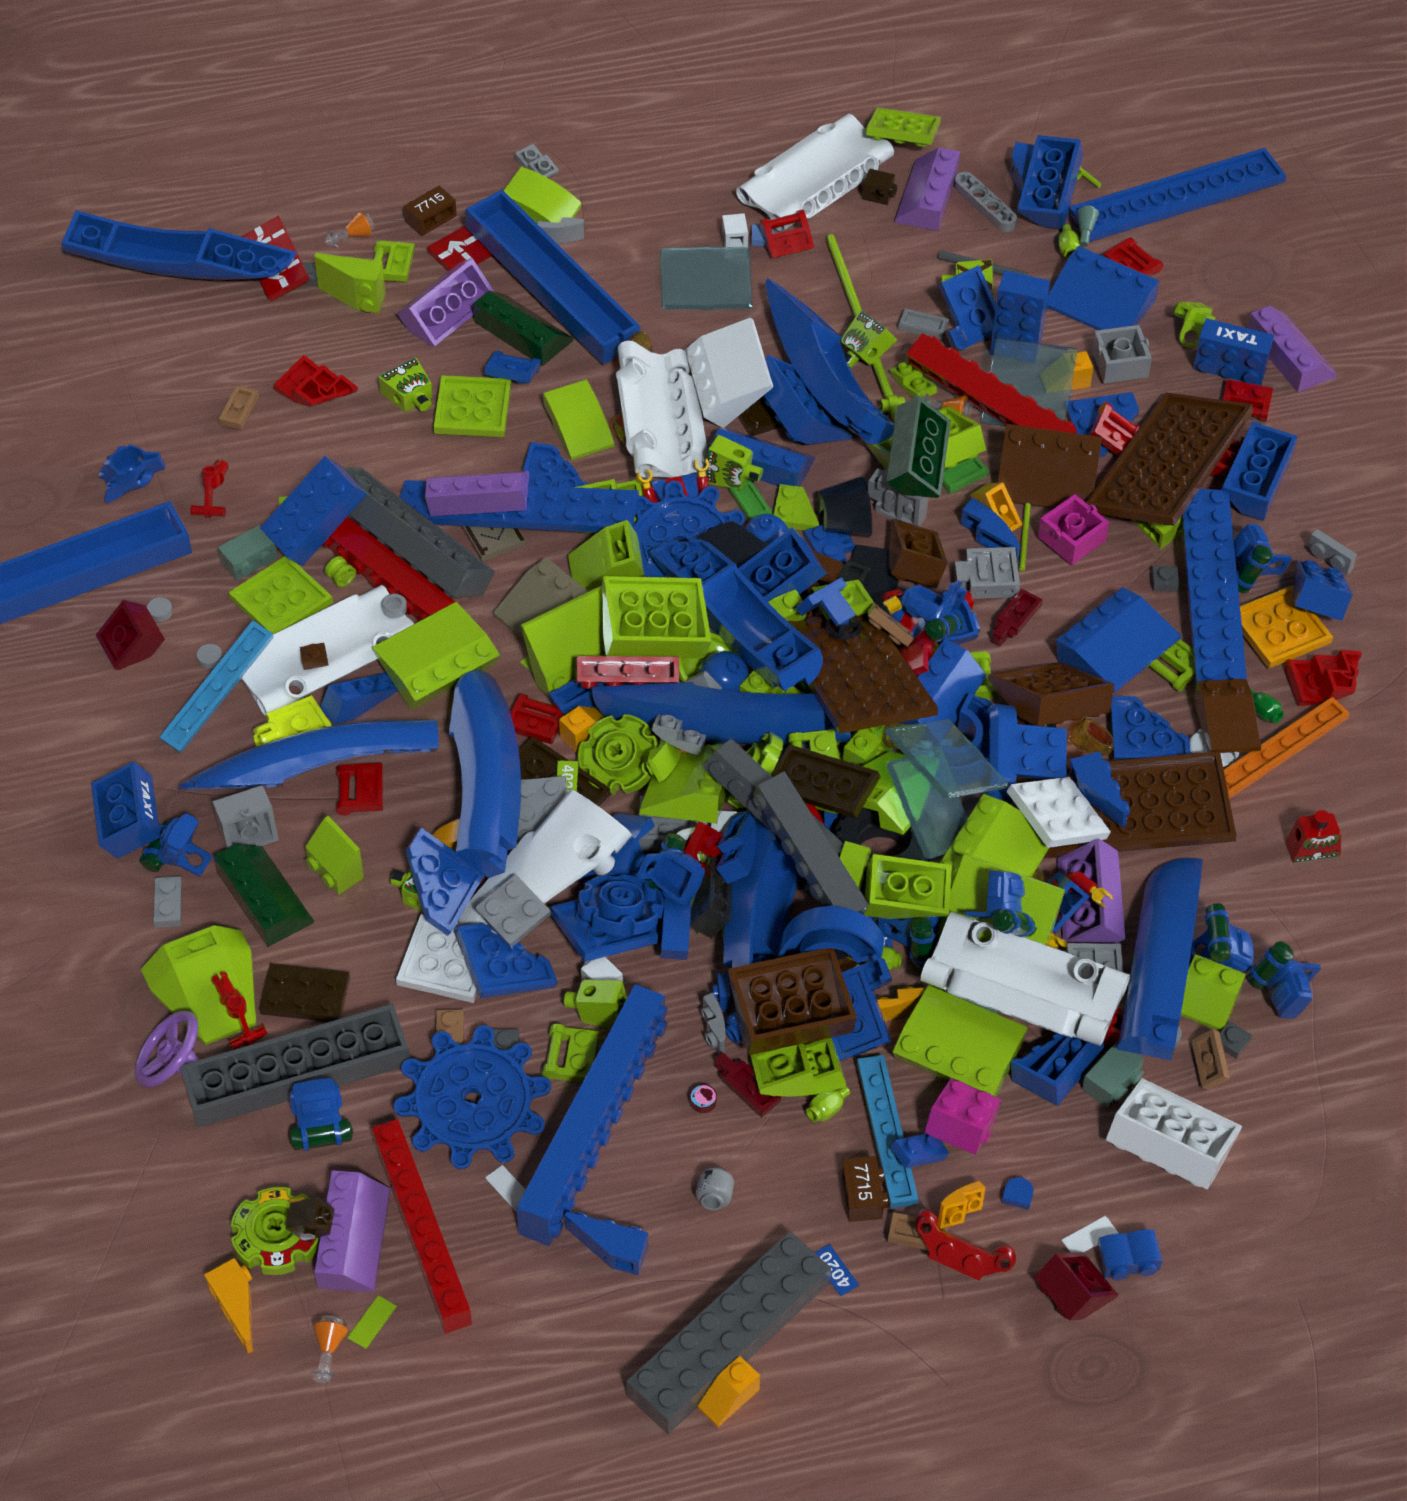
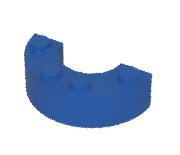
[930,693,990,790]
[778,905,885,963]

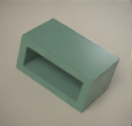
[218,525,277,581]
[1082,1040,1144,1109]

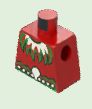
[1285,810,1341,863]

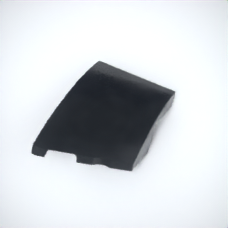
[817,477,872,538]
[696,521,769,568]

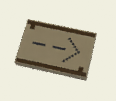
[461,526,526,561]

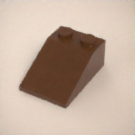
[888,518,948,588]
[1193,679,1261,753]

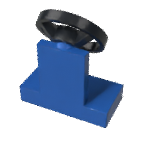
[796,577,861,639]

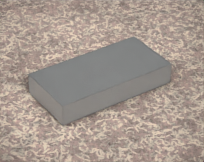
[898,308,949,340]

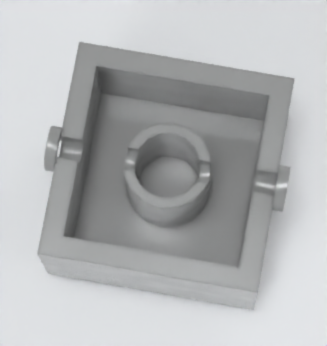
[1092,325,1152,384]
[212,785,279,849]

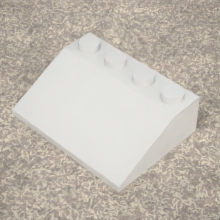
[685,318,773,428]
[1106,1078,1242,1190]

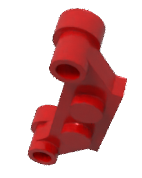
[915,1209,1016,1281]

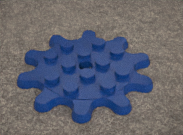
[633,481,745,578]
[394,1025,551,1170]

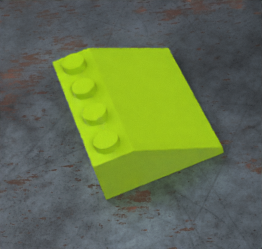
[866,406,986,469]
[602,576,712,658]
[521,585,606,698]
[371,602,500,711]
[639,744,728,824]
[940,794,1049,891]
[936,854,1065,946]
[892,985,1028,1097]

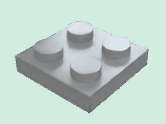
[475,874,551,948]

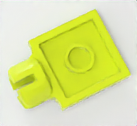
[253,695,332,746]

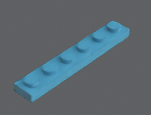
[159,620,274,754]
[857,1055,919,1209]

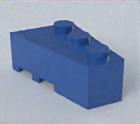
[1011,1033,1104,1106]

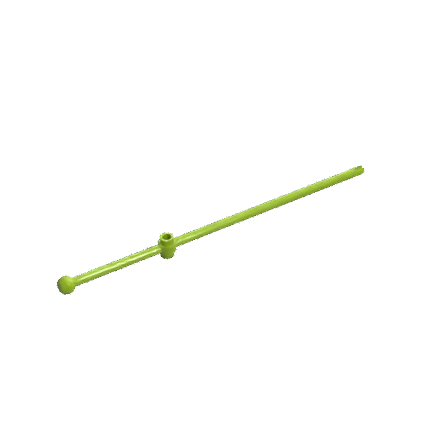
[826,234,905,424]

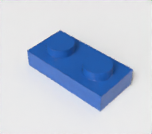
[890,1134,950,1169]

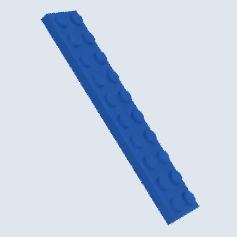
[1069,148,1286,242]
[400,480,639,532]
[1182,489,1247,687]

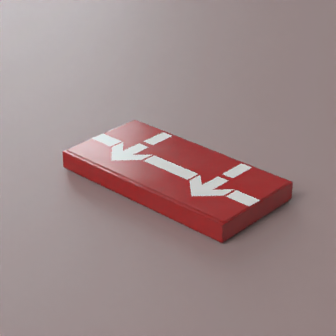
[240,215,311,302]
[427,225,493,271]

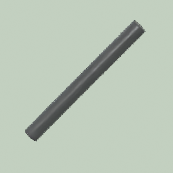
[939,250,1028,275]

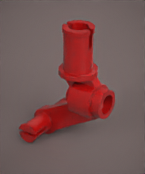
[190,459,229,518]
[211,972,268,1050]

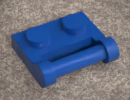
[485,351,541,384]

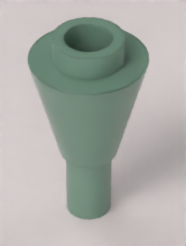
[1077,205,1099,247]

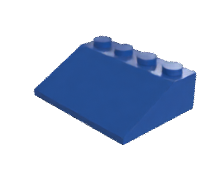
[1047,246,1159,330]
[764,355,854,444]
[1056,587,1181,693]

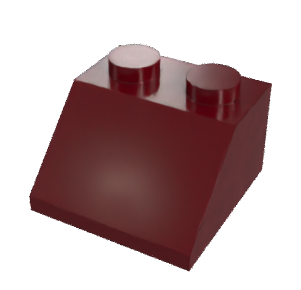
[96,600,165,670]
[1035,1252,1119,1321]

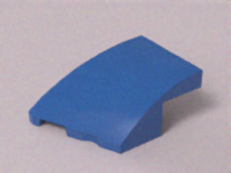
[577,813,655,882]

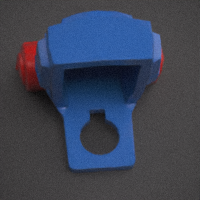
[939,588,980,645]

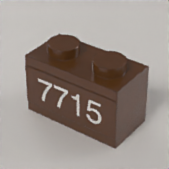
[404,186,457,236]
[842,1156,888,1222]

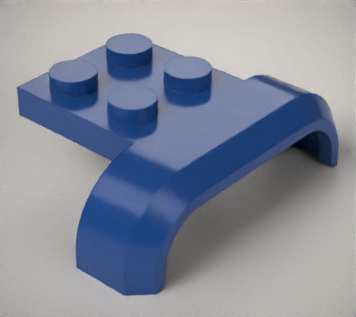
[938,265,996,351]
[983,704,1067,804]
[832,955,892,1061]

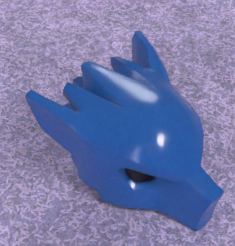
[99,444,165,503]

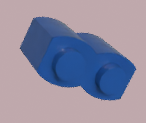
[1097,1229,1162,1280]

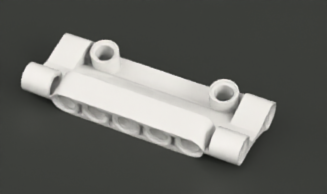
[736,114,894,232]
[616,341,708,478]
[240,585,414,716]
[920,911,1130,1046]

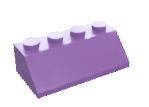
[895,147,960,231]
[396,258,494,347]
[1248,306,1337,392]
[425,470,529,516]
[1057,838,1125,944]
[315,1170,390,1292]

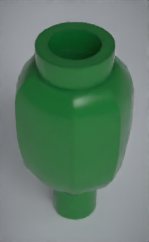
[1250,688,1284,724]

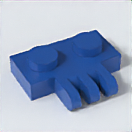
[804,524,856,565]

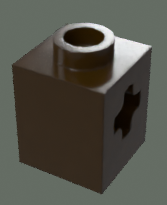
[862,169,898,206]
[285,1197,335,1241]

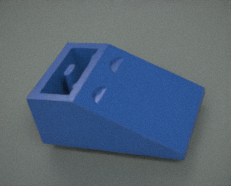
[1292,560,1353,621]

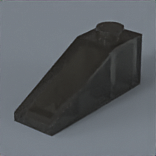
[690,855,732,939]

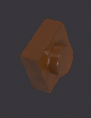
[300,643,329,670]

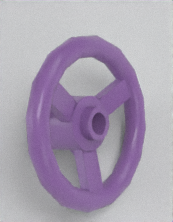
[135,1011,199,1088]

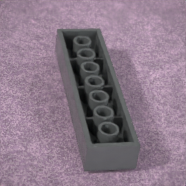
[342,467,495,598]
[180,1004,410,1128]
[626,1232,831,1434]

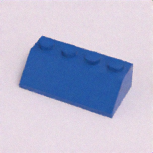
[1018,135,1083,229]
[1222,421,1298,521]
[709,428,815,487]
[893,639,986,749]

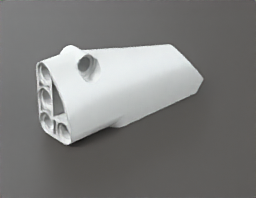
[458,789,632,925]

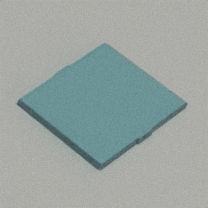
[660,247,753,310]
[981,338,1078,426]
[885,719,1008,799]
[887,750,968,859]

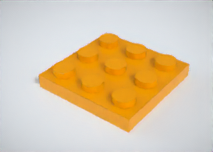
[1240,585,1333,669]

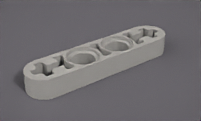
[954,172,1017,232]

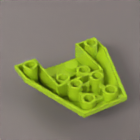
[816,751,934,835]
[141,925,256,1045]

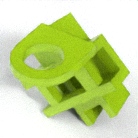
[1172,302,1215,348]

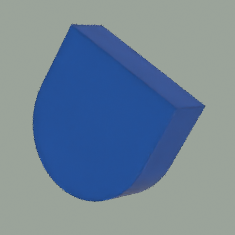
[1002,1177,1034,1210]

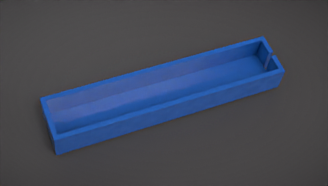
[466,189,640,365]
[0,501,192,624]
[517,984,668,1246]

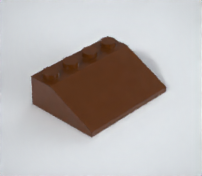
[998,424,1102,509]
[988,662,1114,727]
[728,948,857,1055]

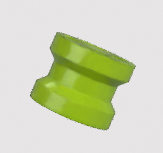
[325,556,356,587]

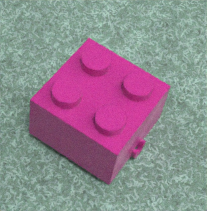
[1038,494,1109,565]
[925,1078,1002,1155]

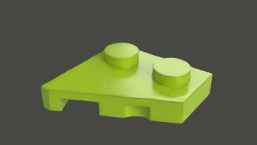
[774,484,819,531]

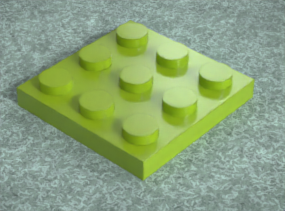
[866,107,941,147]
[434,375,511,437]
[228,555,333,635]

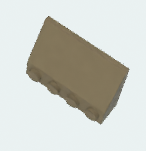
[493,557,589,642]

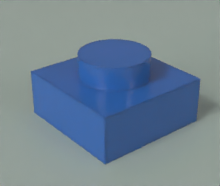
[712,974,730,1011]

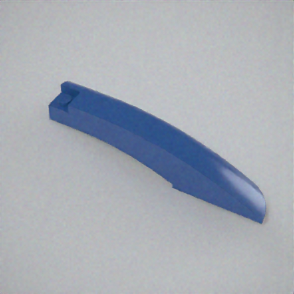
[62,210,297,280]
[765,278,895,444]
[649,538,823,691]
[449,670,521,878]
[592,682,851,745]
[178,720,439,790]
[724,817,800,968]
[1117,858,1203,1061]

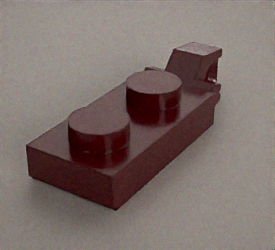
[992,589,1043,647]
[715,1053,782,1118]

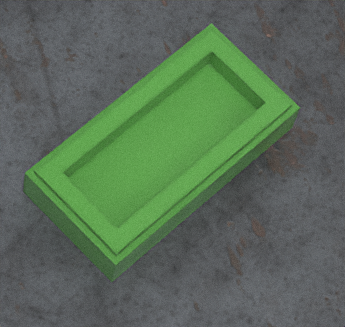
[942,457,989,494]
[729,479,772,522]

